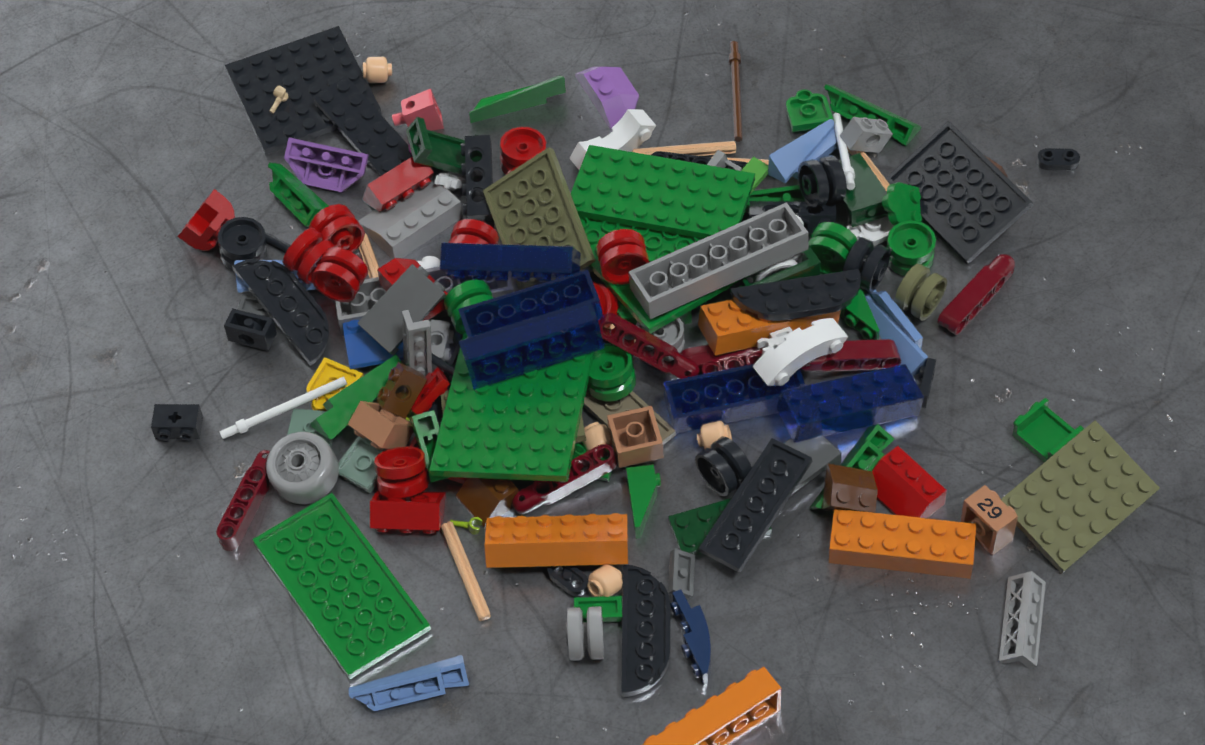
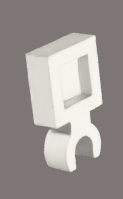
[434,173,466,191]
[757,327,792,355]

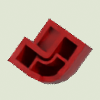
[177,189,235,251]

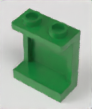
[1012,398,1084,462]

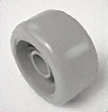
[266,432,339,504]

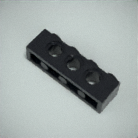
[461,135,494,222]
[749,201,836,234]

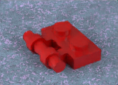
[411,367,450,415]

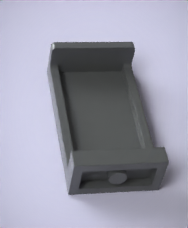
[358,264,446,356]
[784,424,841,495]

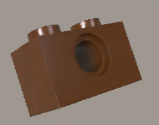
[377,362,427,419]

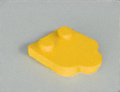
[306,357,364,411]

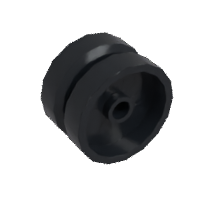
[798,155,847,208]
[218,217,267,271]
[843,237,891,293]
[695,436,752,496]

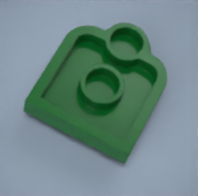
[786,89,834,132]
[882,182,922,226]

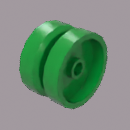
[887,220,936,276]
[808,222,857,274]
[443,279,501,335]
[587,343,636,401]

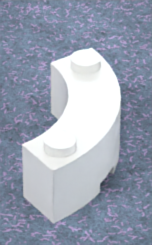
[570,109,656,170]
[753,318,848,386]

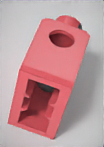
[392,89,444,131]

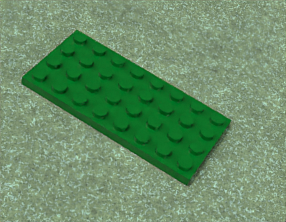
[570,145,755,239]
[252,493,431,679]

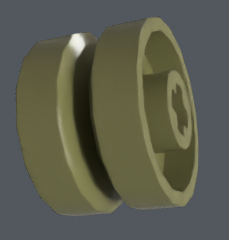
[894,264,947,321]

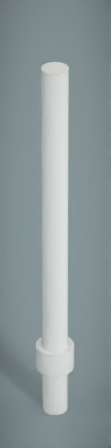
[832,113,855,190]
[219,377,347,439]

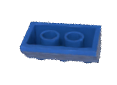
[343,320,404,369]

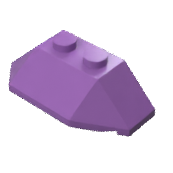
[575,67,639,132]
[284,138,369,193]

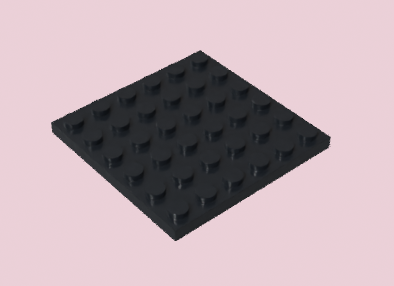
[225,26,382,155]

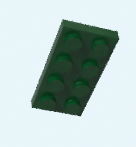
[668,498,772,556]

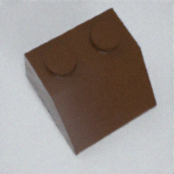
[822,464,878,513]
[456,478,520,528]

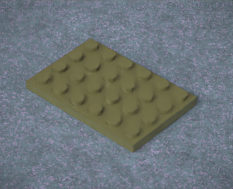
[483,147,596,300]
[1000,420,1160,574]

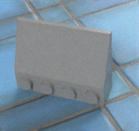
[358,182,463,259]

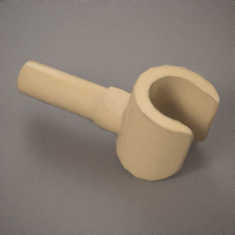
[269,86,288,114]

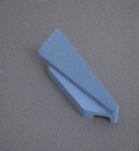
[768,119,837,183]
[864,289,928,380]
[349,655,469,711]

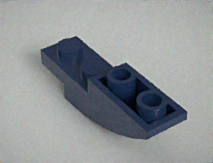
[670,589,711,685]

